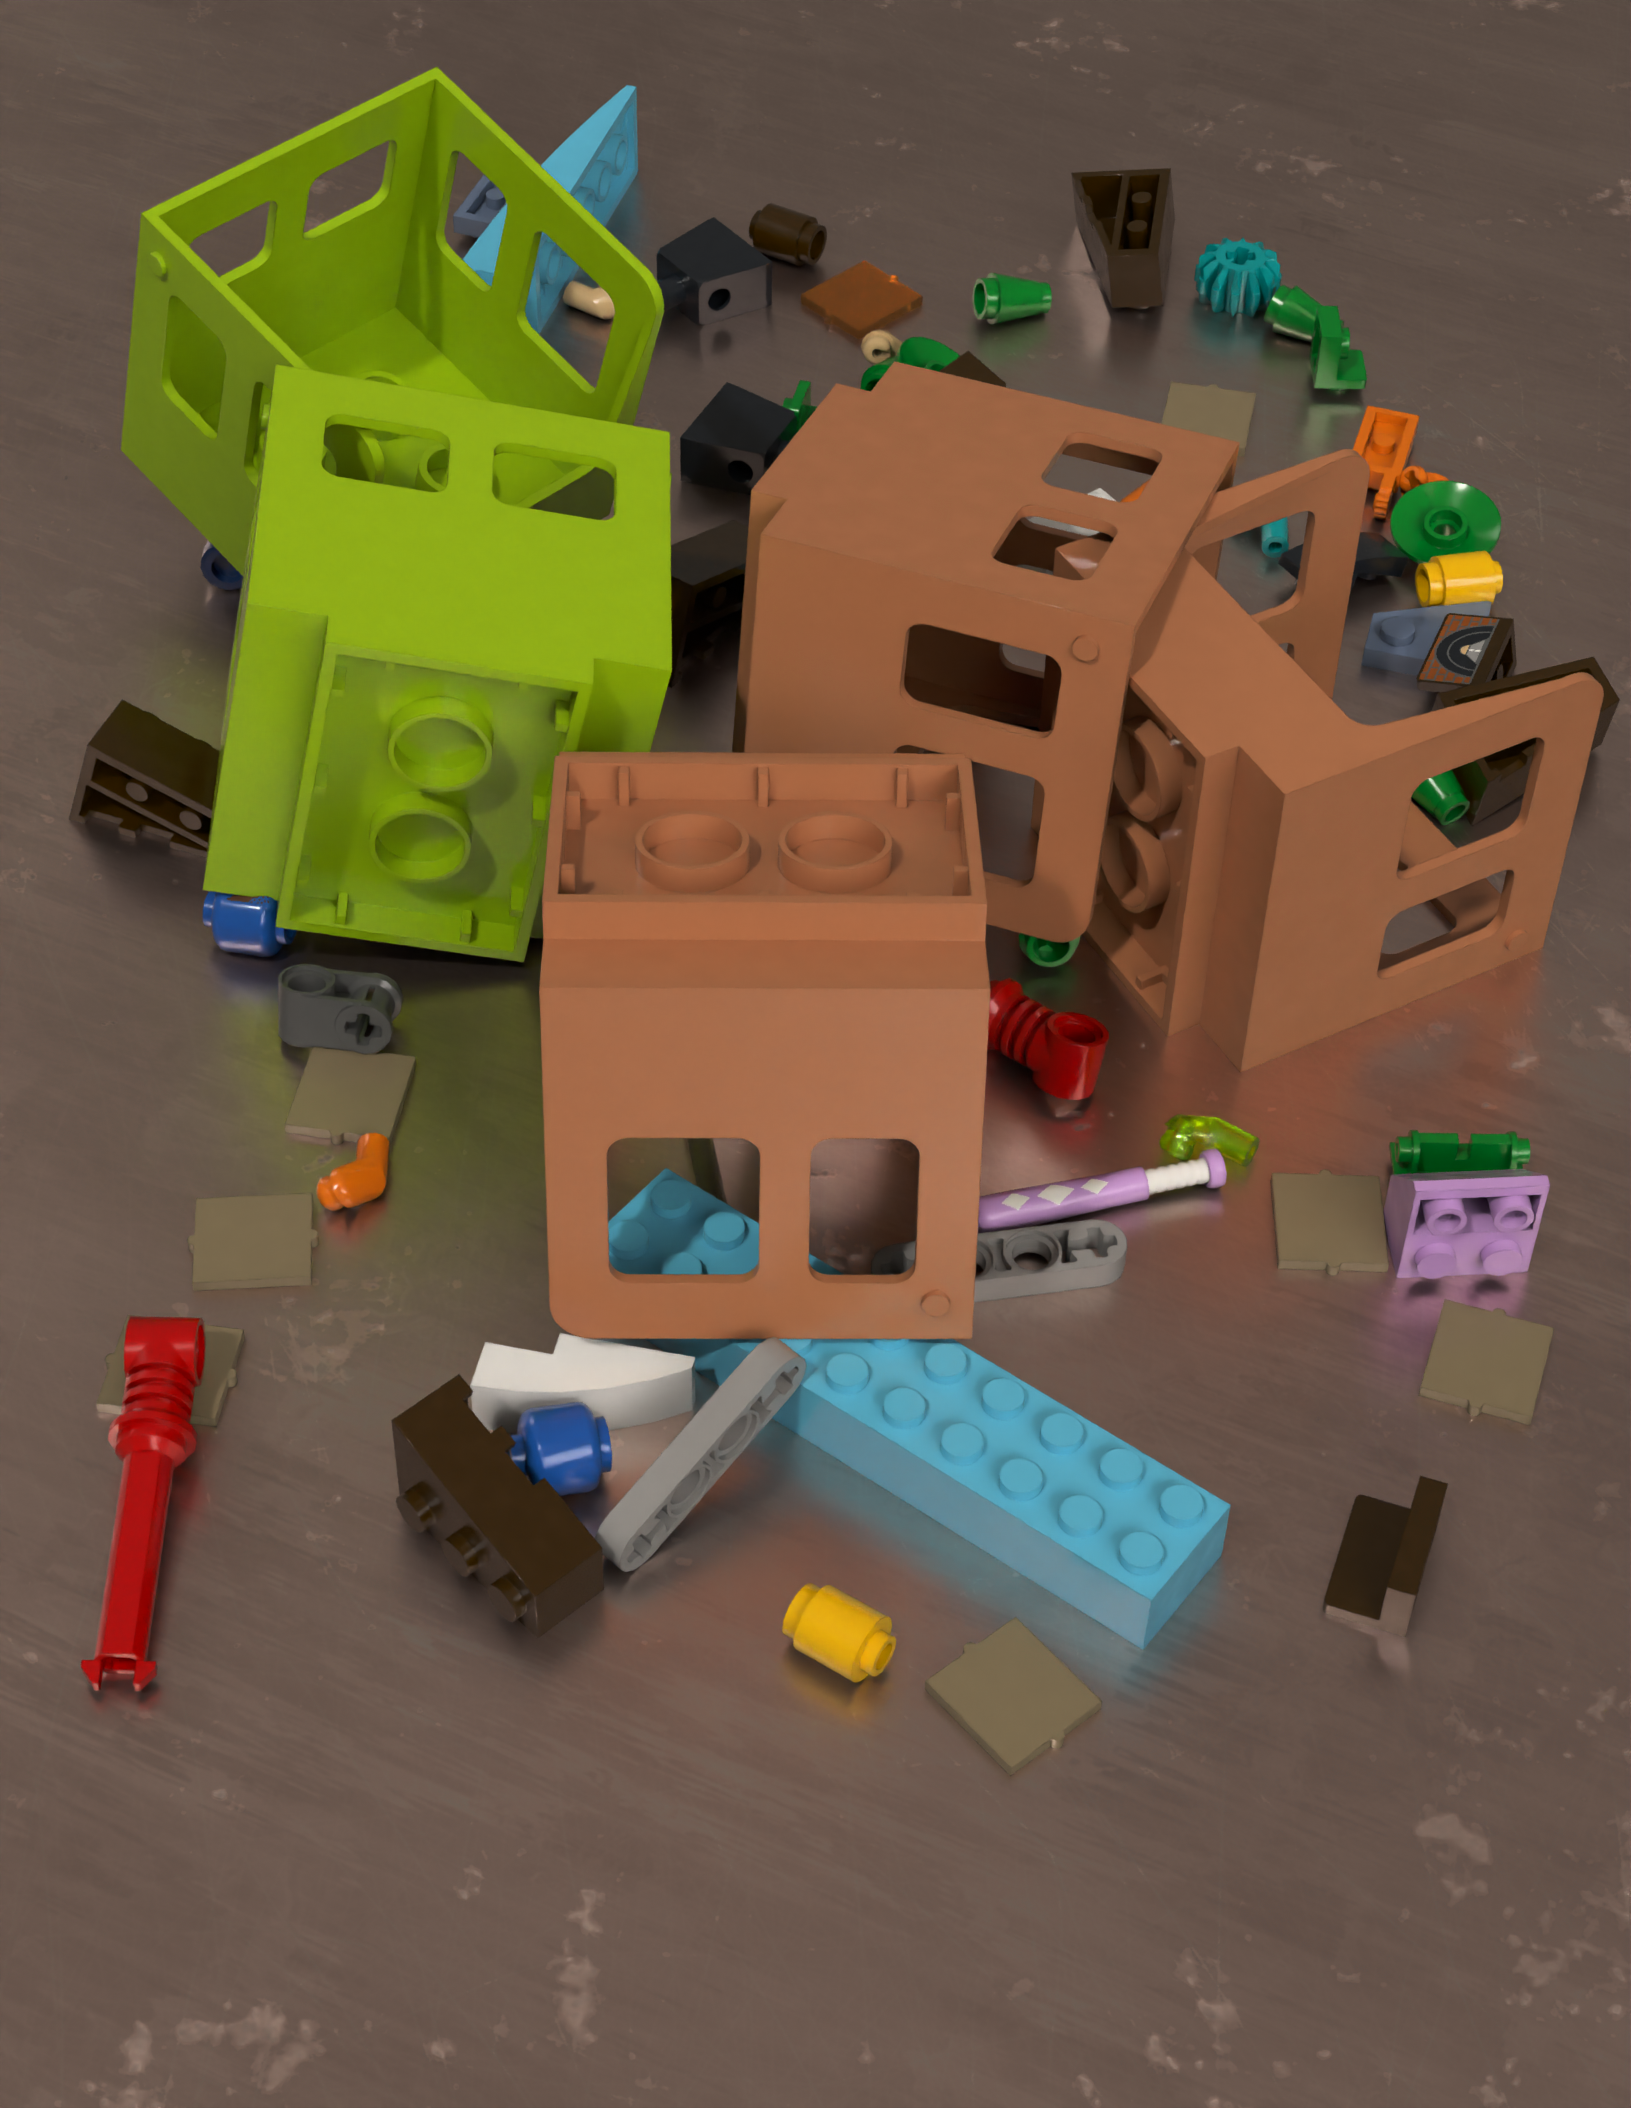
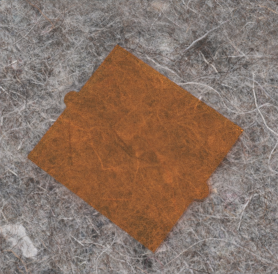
[801,260,923,340]

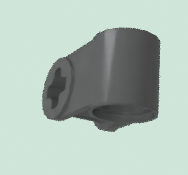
[278,964,404,1054]

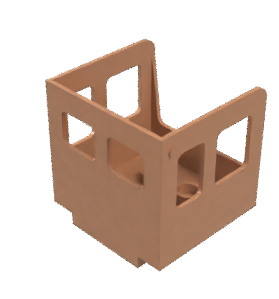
[732,361,1240,942]
[1031,449,1604,1073]
[539,752,990,1339]

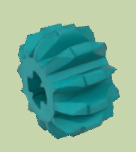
[1194,238,1282,317]

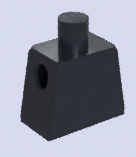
[656,217,772,326]
[680,382,797,495]

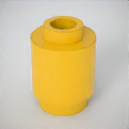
[1415,551,1503,607]
[782,1583,896,1683]

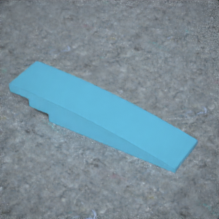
[462,85,638,334]

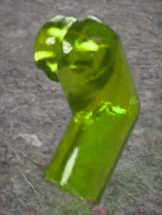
[1159,1114,1260,1167]

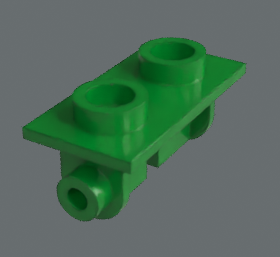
[1389,1130,1530,1174]

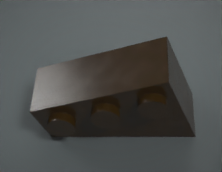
[1071,168,1175,309]
[668,520,748,688]
[1431,657,1620,826]
[69,699,220,858]
[391,1374,604,1638]

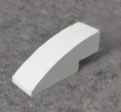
[470,1333,696,1433]

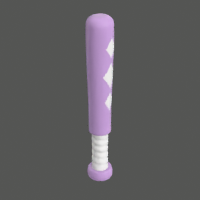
[978,1149,1227,1233]

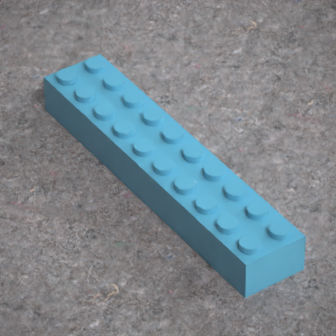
[609,1168,1231,1650]

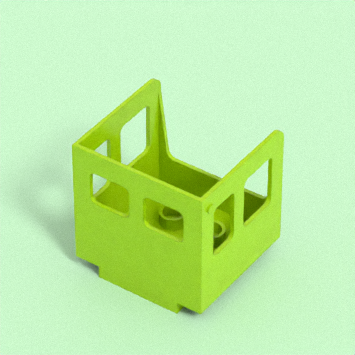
[121,67,664,576]
[203,364,672,962]

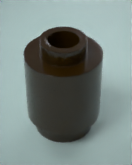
[749,203,827,266]

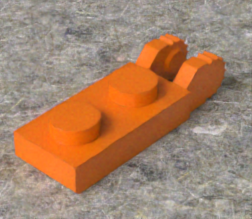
[1353,405,1420,520]

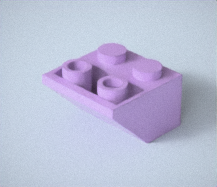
[1383,1169,1550,1279]

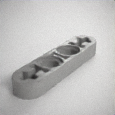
[871,1219,1127,1302]
[595,1337,806,1572]

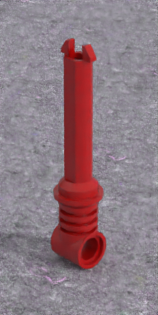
[987,978,1109,1100]
[81,1316,206,1691]

